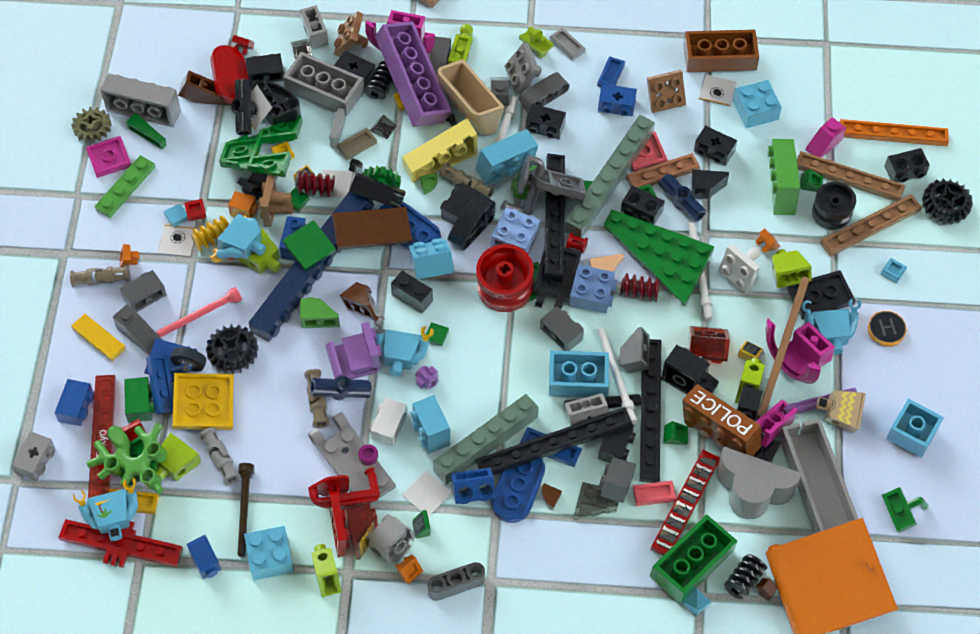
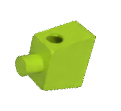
[237,228,281,274]
[772,249,812,288]
[735,358,765,404]
[155,432,201,481]
[311,544,342,598]

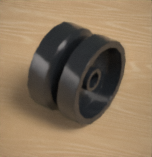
[812,182,857,230]

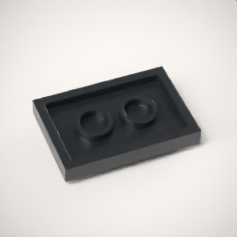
[787,270,856,320]

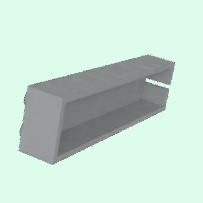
[779,418,872,571]

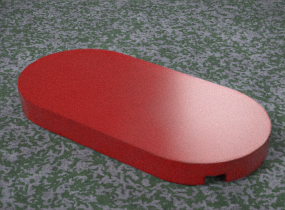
[210,45,249,104]

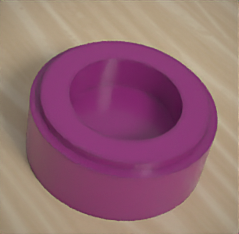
[358,444,379,465]

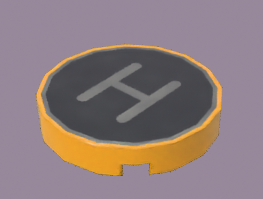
[867,311,907,347]

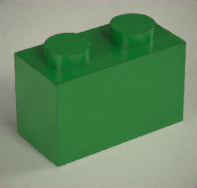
[124,377,155,423]

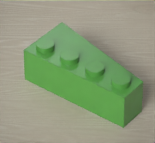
[767,138,800,215]

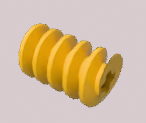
[191,215,229,252]

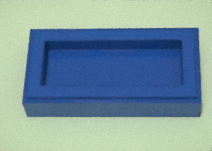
[597,56,626,87]

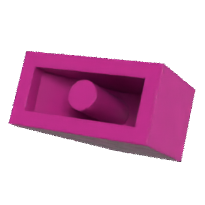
[805,117,846,158]

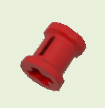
[566,232,589,254]

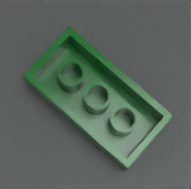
[649,514,738,604]

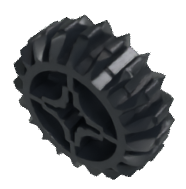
[922,178,973,225]
[206,324,259,374]

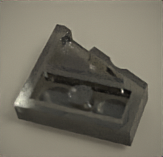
[573,482,619,520]

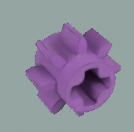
[415,365,439,389]

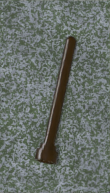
[237,463,255,557]

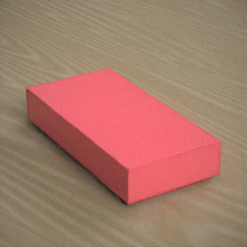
[632,481,676,507]

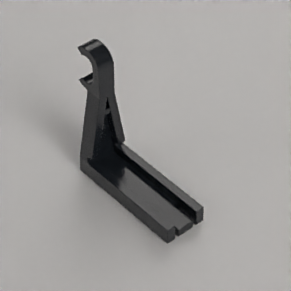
[348,158,406,208]

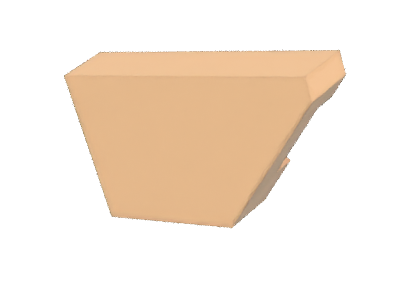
[589,253,624,272]

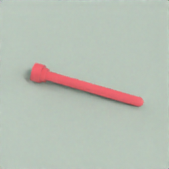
[156,287,242,337]

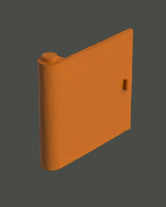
[765,517,898,634]

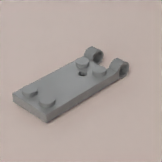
[308,412,396,509]

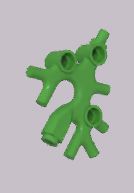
[86,422,167,495]

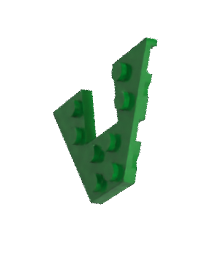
[219,115,303,177]

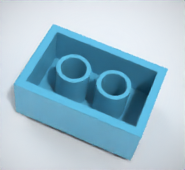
[475,129,539,186]
[549,350,609,397]

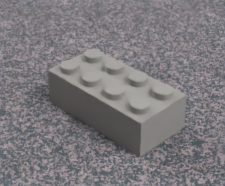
[283,52,364,116]
[100,73,181,128]

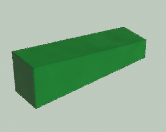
[126,113,167,150]

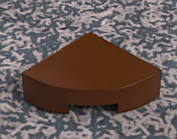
[542,483,562,510]

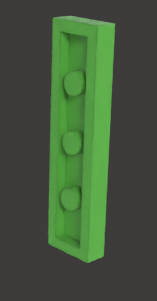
[94,155,156,218]

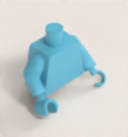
[801,299,862,355]

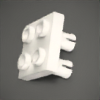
[719,244,761,294]

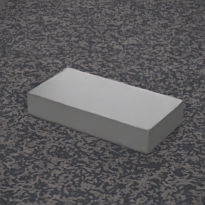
[549,27,586,61]
[329,108,346,149]

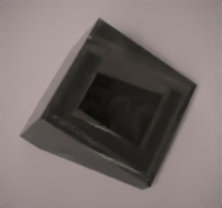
[290,39,312,59]
[370,114,397,139]

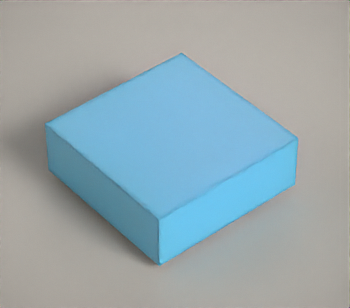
[163,203,188,227]
[881,258,907,283]

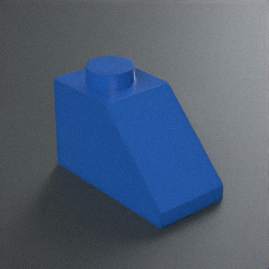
[186,534,221,579]

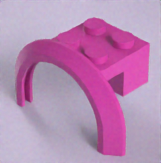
[365,10,435,54]
[765,318,835,384]

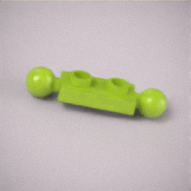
[448,24,473,64]

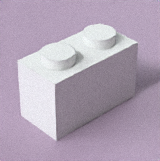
[369,397,408,447]

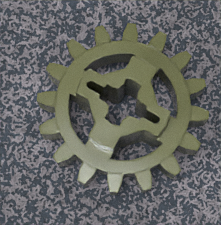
[71,107,112,143]

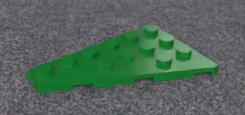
[604,209,715,306]

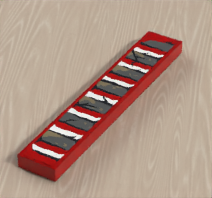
[650,449,720,556]

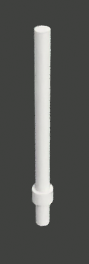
[482,96,518,187]
[688,222,713,321]
[597,328,638,424]

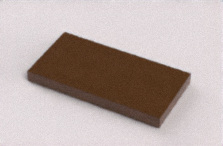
[332,207,412,250]

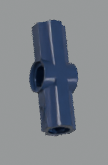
[658,174,707,222]
[310,376,372,400]

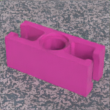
[756,399,798,447]

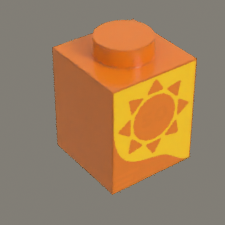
[228,191,258,218]

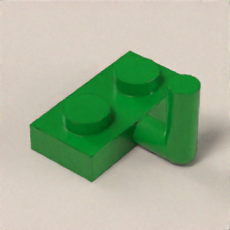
[882,487,929,533]

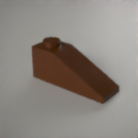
[178,70,231,106]
[339,282,378,322]

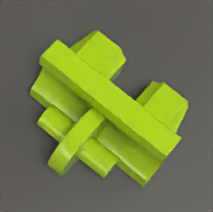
[519,26,554,59]

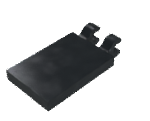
[532,248,582,309]

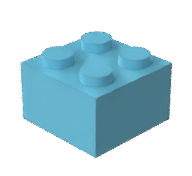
[733,80,782,129]
[409,238,454,279]
[410,395,451,454]
[886,398,944,458]
[244,526,294,581]

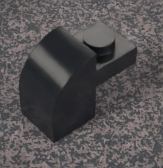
[237,172,278,201]

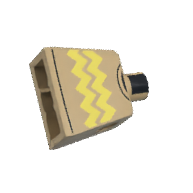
[816,390,866,433]

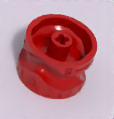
[476,244,534,312]

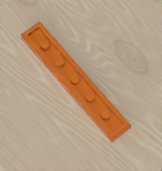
[839,119,949,146]

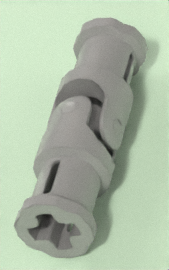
[200,427,240,486]

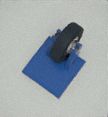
[144,338,206,382]

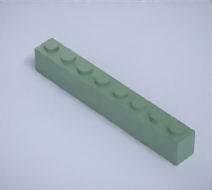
[564,114,655,238]

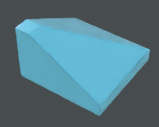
[682,588,711,616]

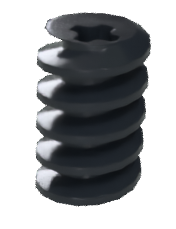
[364,61,394,99]
[724,554,768,599]

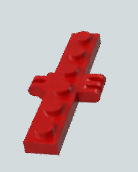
[58,519,183,568]

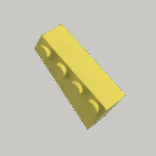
[402,118,477,183]

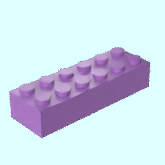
[375,21,452,127]

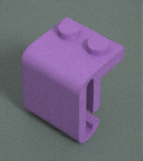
[325,322,382,380]

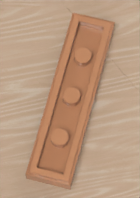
[626,153,700,188]

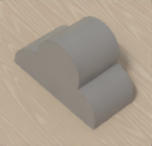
[717,447,802,519]

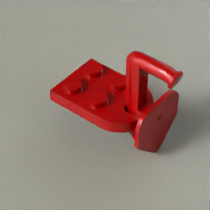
[308,467,380,557]

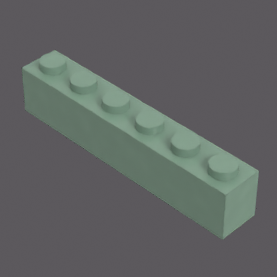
[433,394,539,485]

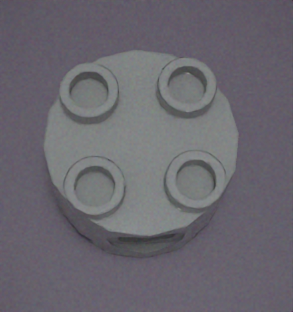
[367,514,415,564]

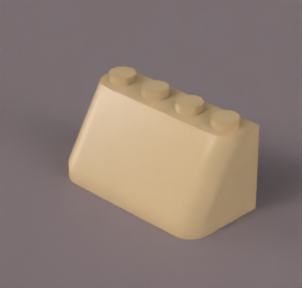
[436,59,505,135]

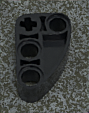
[251,79,301,125]
[447,192,496,251]

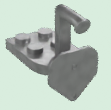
[500,155,586,215]

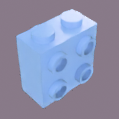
[491,207,541,253]

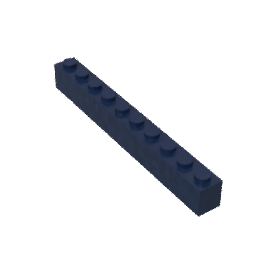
[248,191,374,342]

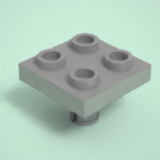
[504,43,542,94]

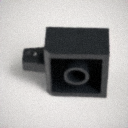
[661,344,719,395]

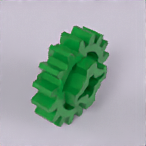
[363,165,401,188]

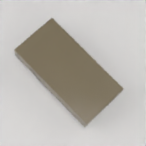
[337,128,377,161]

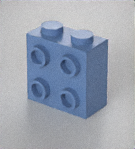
[569,264,618,314]

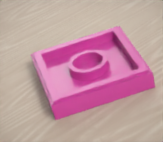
[86,136,131,178]

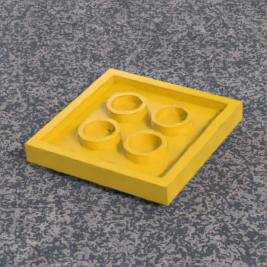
[172,373,234,430]

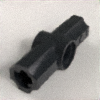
[231,79,255,136]

